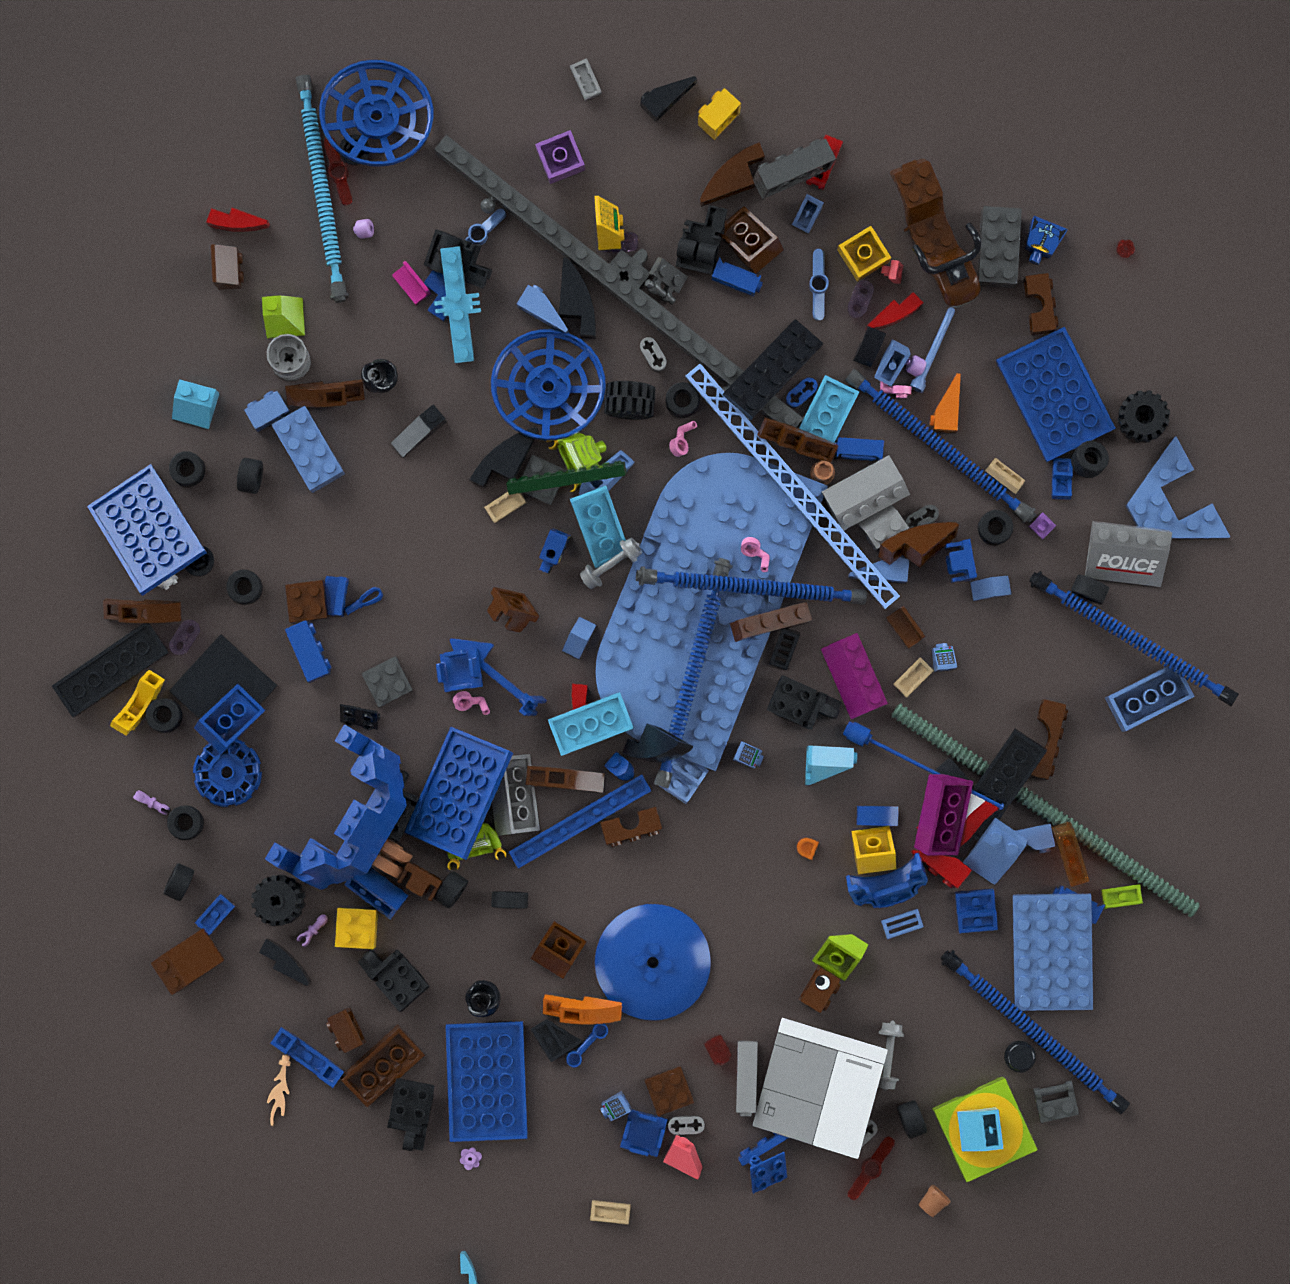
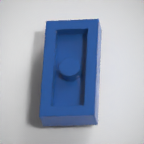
[195,894,236,936]

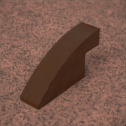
[700,142,765,207]
[878,522,959,567]

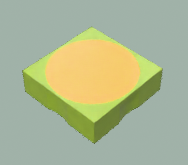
[932,1076,1038,1182]

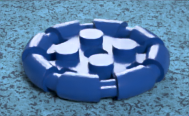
[193,739,262,807]

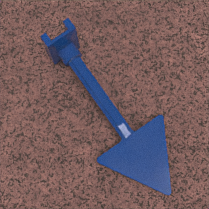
[450,638,547,716]

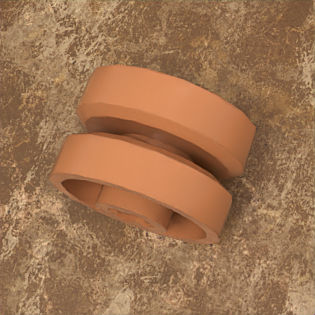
[372,839,413,879]

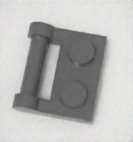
[1033,1080,1079,1123]

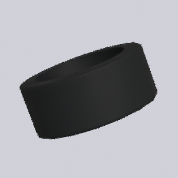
[491,891,528,909]

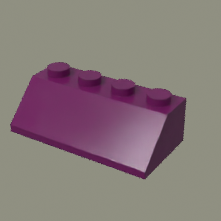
[821,633,888,719]
[914,774,973,855]

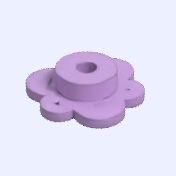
[460,1147,482,1170]

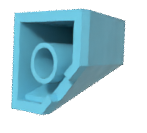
[805,746,857,785]

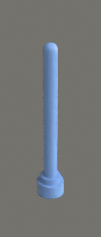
[910,307,955,393]

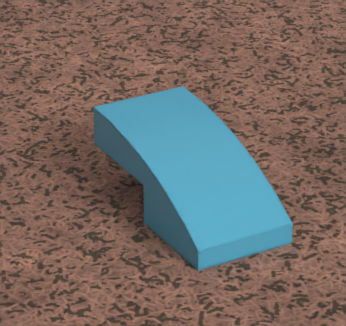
[460,1251,478,1284]

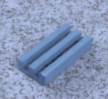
[881,909,924,939]

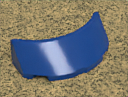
[846,852,928,908]

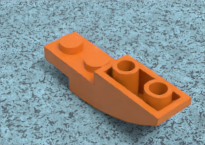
[543,994,622,1024]

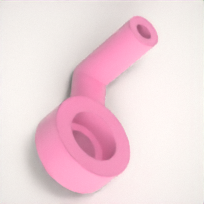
[880,381,912,399]
[669,421,697,457]
[741,537,770,572]
[453,691,490,715]

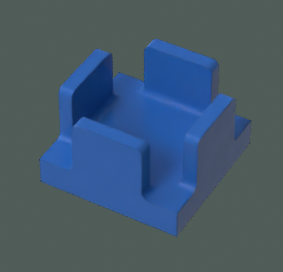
[945,539,977,583]
[436,649,483,692]
[620,1109,667,1157]

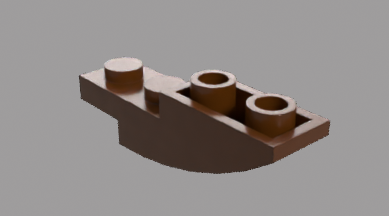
[285,379,365,407]
[103,599,182,623]
[525,766,605,793]

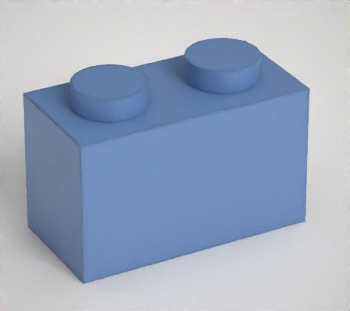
[244,391,291,432]

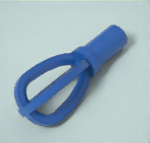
[344,587,383,615]

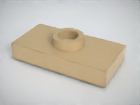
[985,458,1025,494]
[484,492,527,523]
[893,657,934,698]
[590,1200,631,1225]

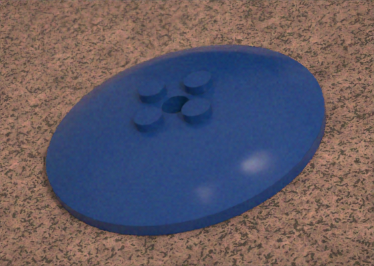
[595,904,711,1020]

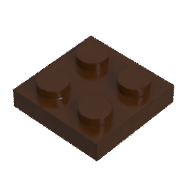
[285,580,328,623]
[644,1066,694,1116]

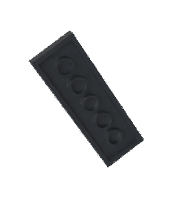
[723,319,824,420]
[52,623,169,718]
[972,728,1048,841]

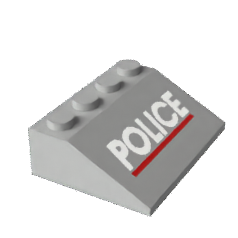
[1085,521,1172,587]

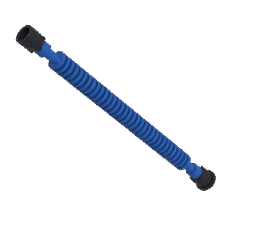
[1029,571,1239,707]
[940,950,1130,1115]

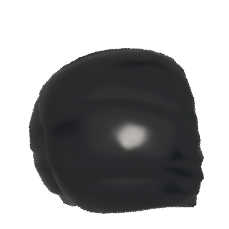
[361,359,398,393]
[465,980,501,1017]

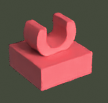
[881,260,904,284]

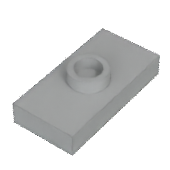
[570,58,602,101]

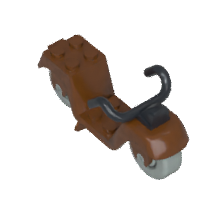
[890,158,981,308]

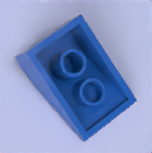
[194,684,265,755]

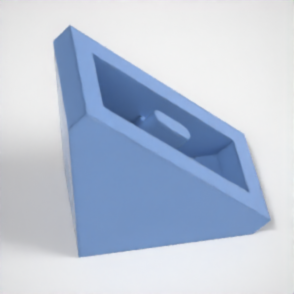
[792,194,824,233]
[970,576,1011,601]
[562,617,597,659]

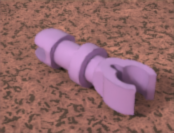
[133,790,170,815]
[297,914,328,947]

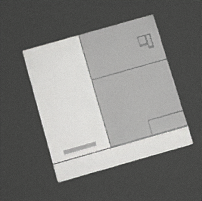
[753,1018,888,1159]

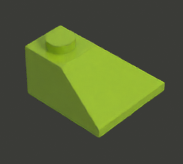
[262,295,305,339]
[812,934,868,981]

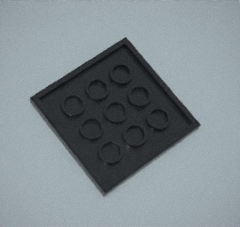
[169,634,278,719]

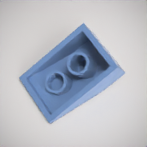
[963,818,1027,885]

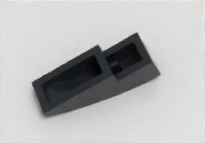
[259,938,311,986]

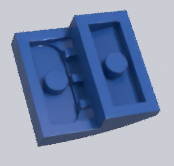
[955,889,998,933]

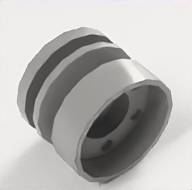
[267,334,311,381]

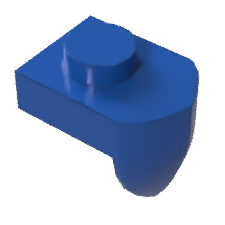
[604,751,634,781]

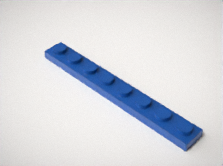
[509,774,651,868]

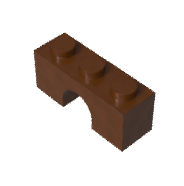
[1023,273,1058,335]
[600,807,662,847]

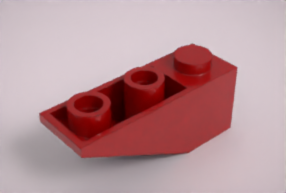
[911,850,972,889]

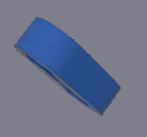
[786,377,818,408]

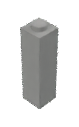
[736,1040,758,1116]

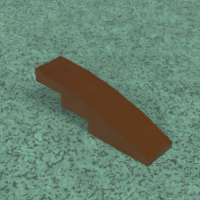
[757,418,838,463]

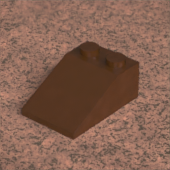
[718,206,784,274]
[151,928,225,995]

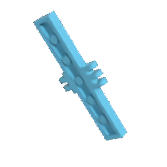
[434,246,481,363]

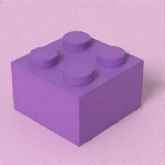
[535,130,585,184]

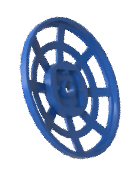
[319,60,433,167]
[491,329,606,441]

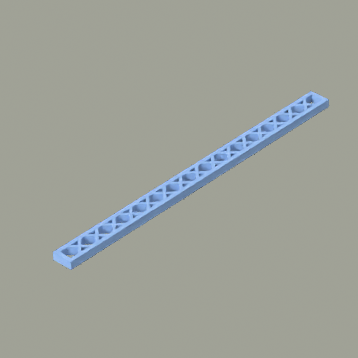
[685,364,900,609]

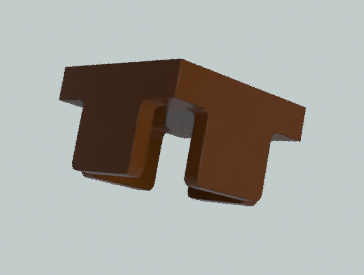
[487,587,539,633]
[397,862,444,901]

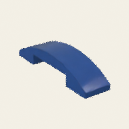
[270,1027,344,1088]

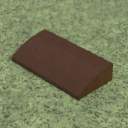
[341,1024,425,1107]

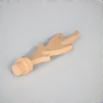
[267,1054,291,1126]

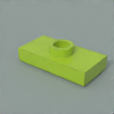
[1101,884,1143,909]

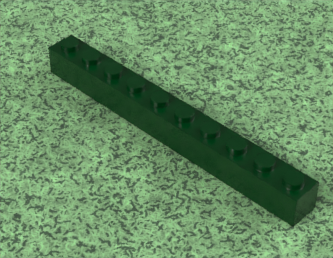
[506,460,627,495]

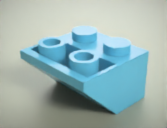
[957,1107,1003,1151]

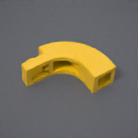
[110,670,165,736]

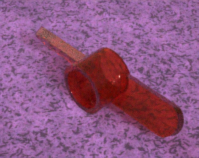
[324,137,352,206]
[848,1136,895,1200]

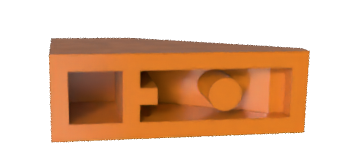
[930,373,961,433]

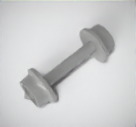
[580,538,642,589]
[878,1020,904,1092]

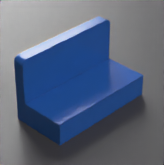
[325,576,349,617]

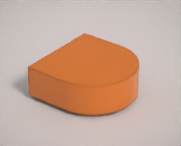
[797,838,819,860]

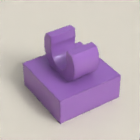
[1028,512,1056,540]

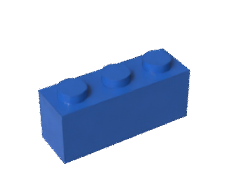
[285,620,332,683]
[345,867,408,920]

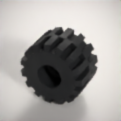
[604,381,656,420]
[1117,390,1170,443]
[251,875,306,926]

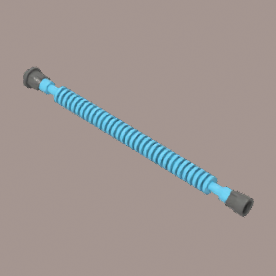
[295,75,349,303]

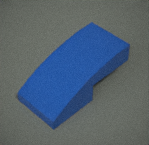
[1052,458,1073,500]
[857,806,898,826]

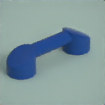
[566,1024,608,1067]

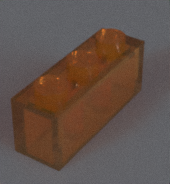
[1052,822,1089,887]

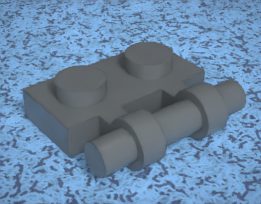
[645,257,688,305]

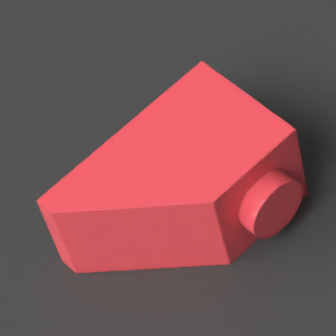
[663,1135,703,1180]

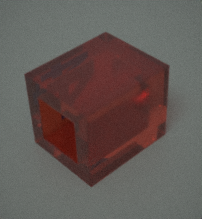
[703,1034,732,1066]

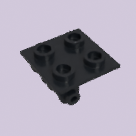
[340,704,381,730]

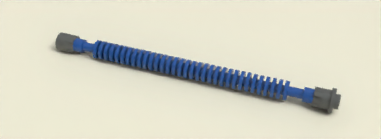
[845,368,1036,523]
[654,558,733,788]
[636,566,867,605]

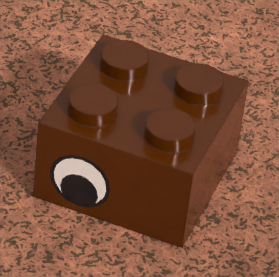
[799,966,841,1013]

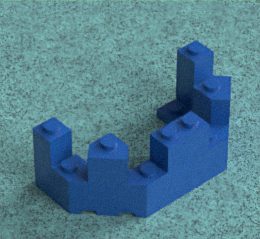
[265,724,407,890]

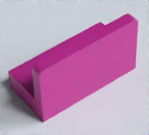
[392,260,431,305]

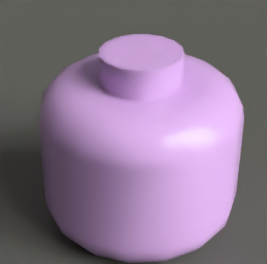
[353,219,374,239]
[905,355,926,377]

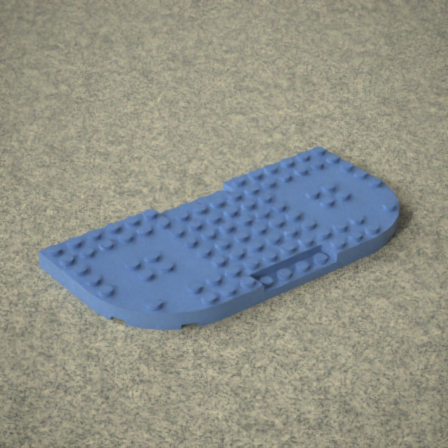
[595,453,828,771]

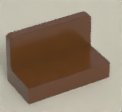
[886,606,926,649]

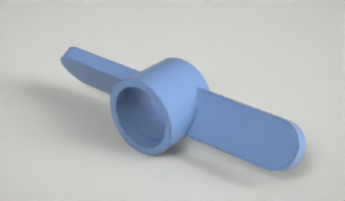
[465,209,506,245]
[809,249,829,321]

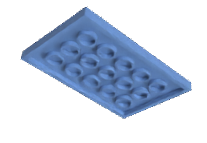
[1013,893,1093,1011]

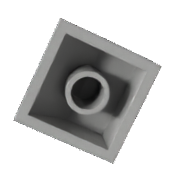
[857,505,909,551]

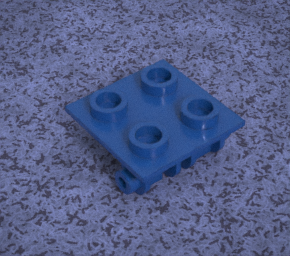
[749,1152,787,1194]

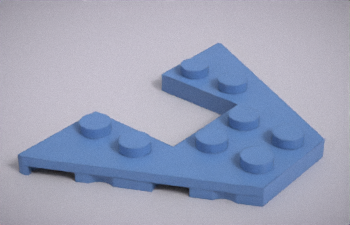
[1126,436,1230,539]

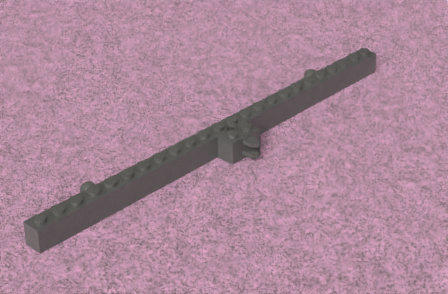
[434,135,803,428]

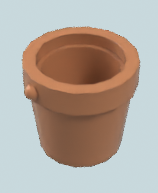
[810,460,835,485]
[919,1185,951,1217]

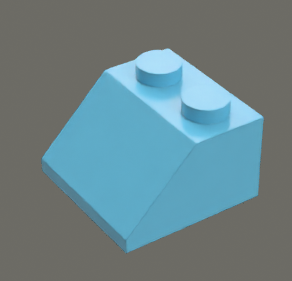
[172,379,219,429]

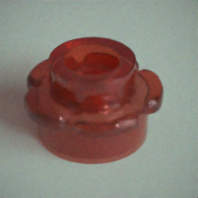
[1116,239,1135,258]

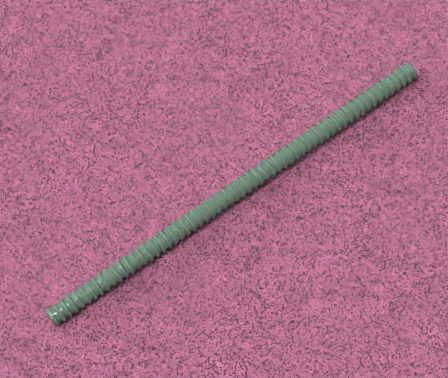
[891,703,1199,917]

